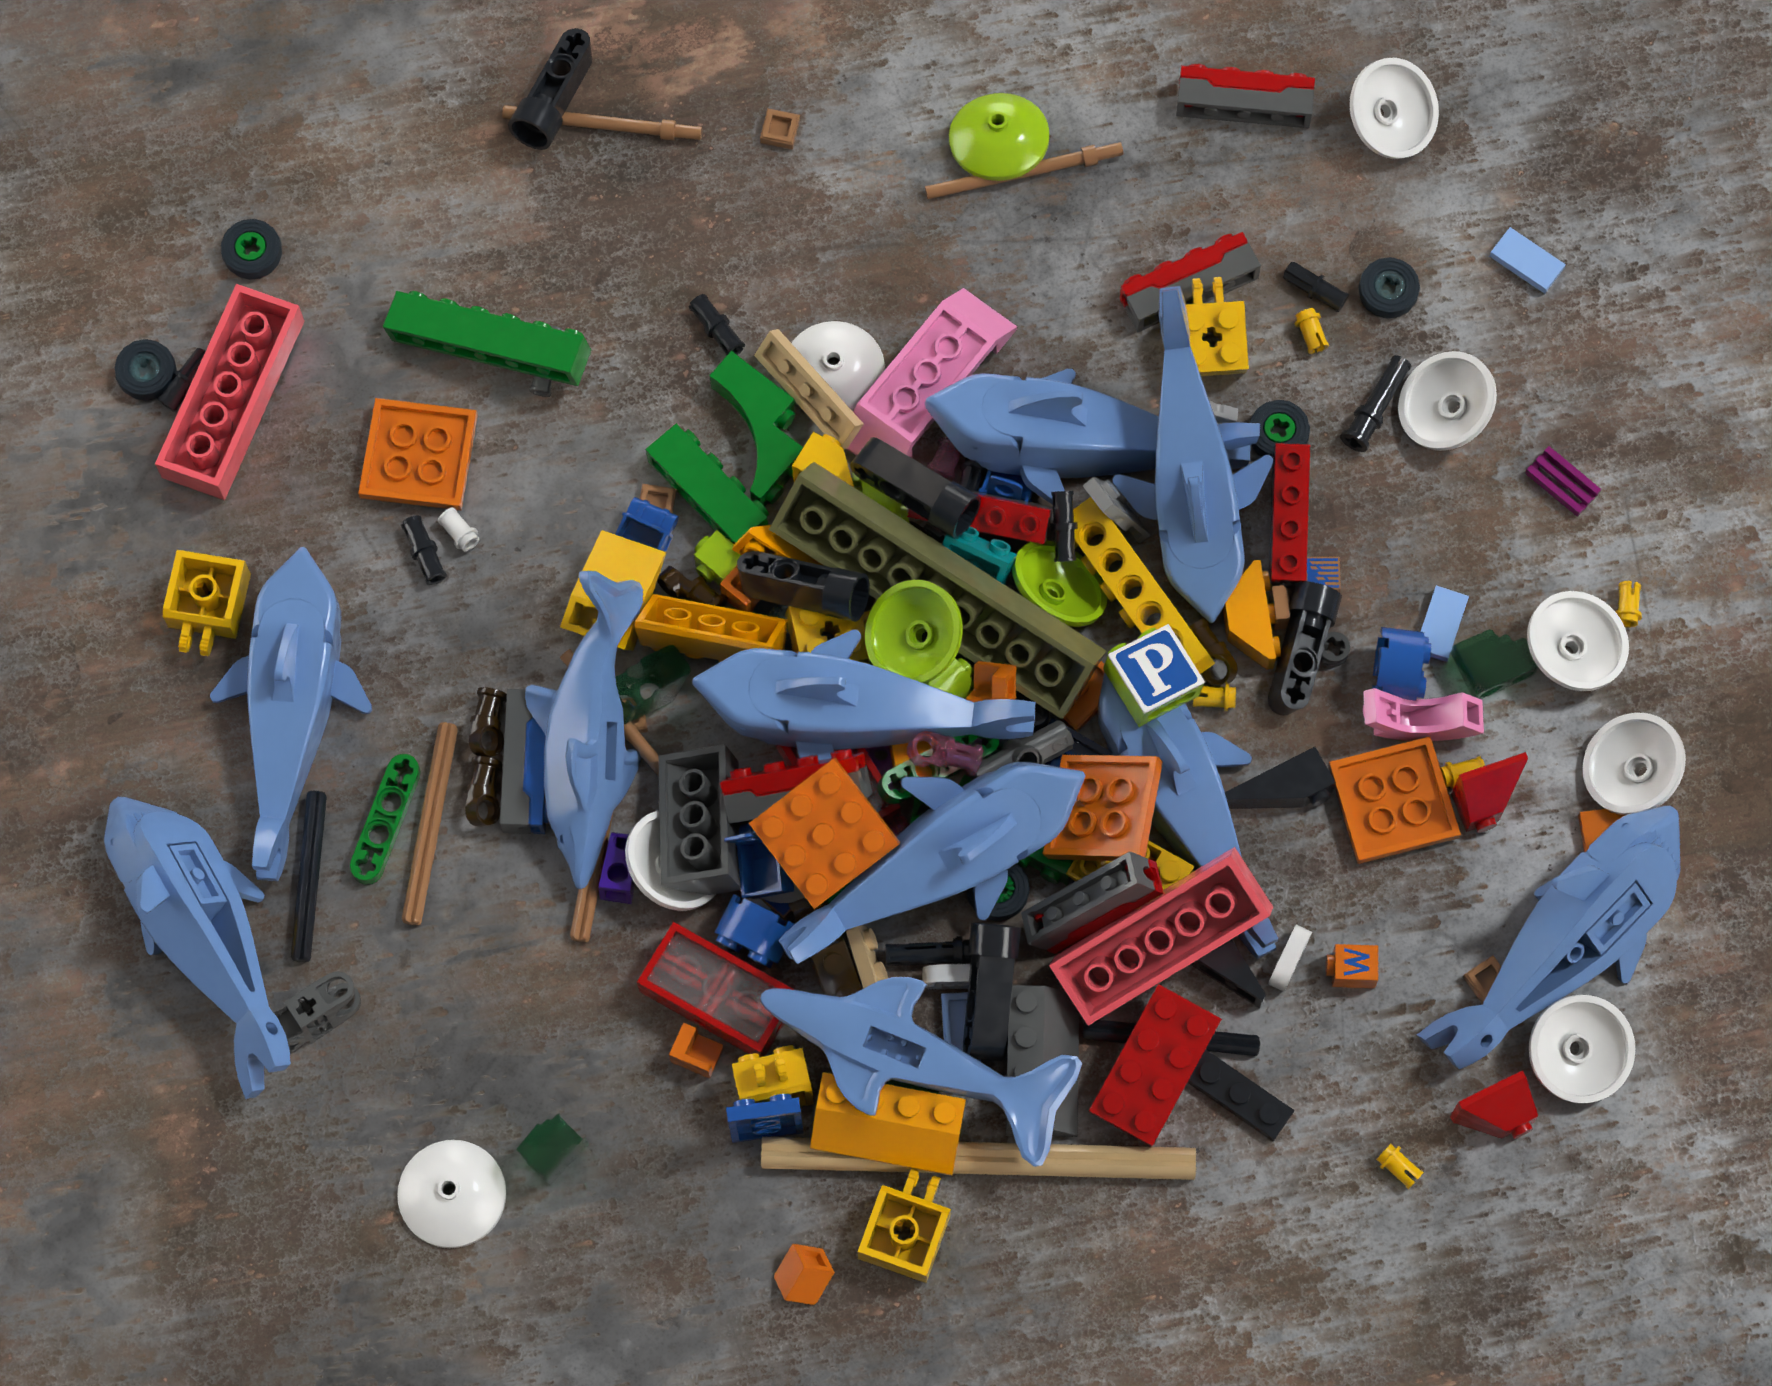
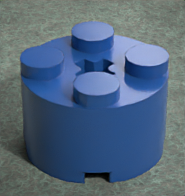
[1372,627,1431,701]
[714,894,794,968]

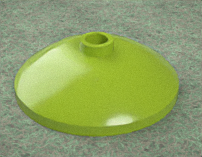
[949,93,1050,181]
[1012,541,1107,627]
[865,580,963,683]

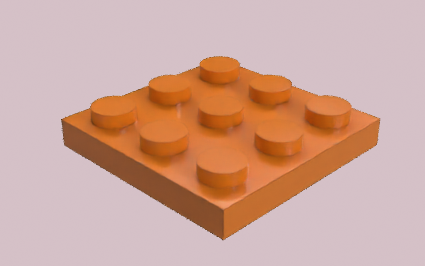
[358,398,478,511]
[1328,736,1461,864]
[1043,755,1163,861]
[749,758,900,909]

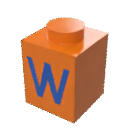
[1326,944,1378,989]

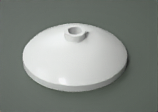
[1350,58,1439,159]
[791,321,885,411]
[1398,351,1497,451]
[1527,591,1629,691]
[1583,713,1686,815]
[625,811,716,911]
[1529,995,1635,1103]
[397,1140,506,1248]

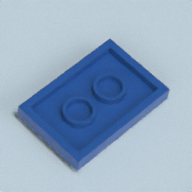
[726,1094,804,1143]

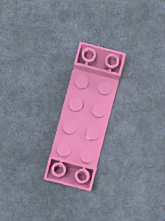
[846,288,1017,458]

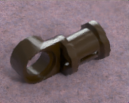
[657,566,728,607]
[1189,618,1238,685]
[469,687,507,757]
[465,756,503,827]

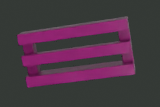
[1525,446,1601,517]

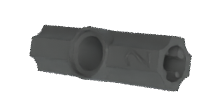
[969,720,1074,781]

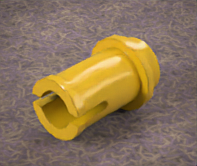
[1294,308,1329,354]
[1615,581,1642,628]
[1193,683,1236,711]
[1440,756,1485,789]
[1376,1143,1424,1189]

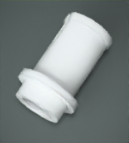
[438,507,480,552]

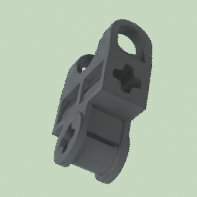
[274,971,361,1054]

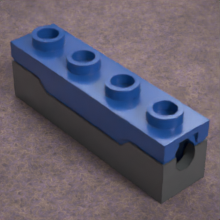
[500,689,549,834]

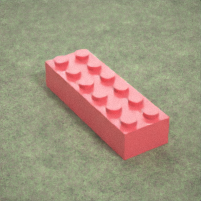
[155,284,305,500]
[1049,847,1273,1026]

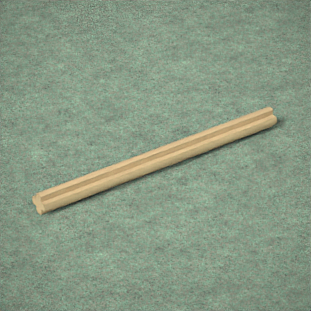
[761,1137,1196,1180]

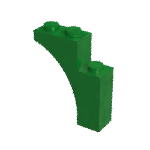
[709,351,803,507]

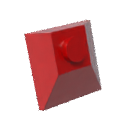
[1451,752,1528,833]
[1450,1070,1538,1139]

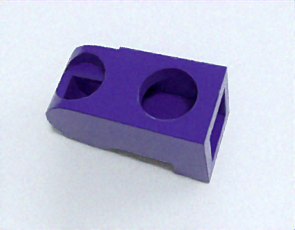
[599,832,635,904]

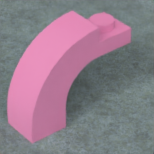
[1362,688,1484,741]

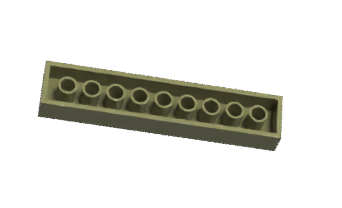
[769,462,1107,719]

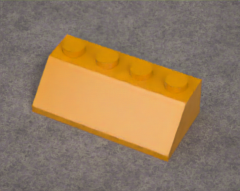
[634,594,788,662]
[810,1072,966,1176]

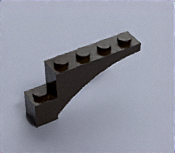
[788,898,862,997]

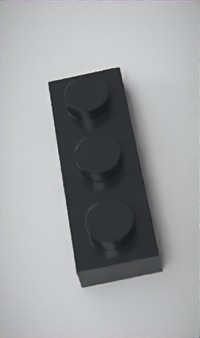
[1187,1049,1295,1142]

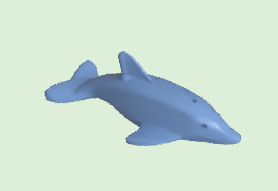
[525,570,643,889]
[760,977,1082,1167]

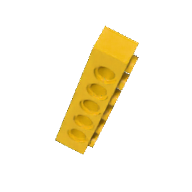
[1073,497,1215,674]

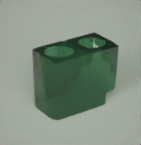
[1450,629,1539,699]
[615,645,691,724]
[516,1113,589,1185]

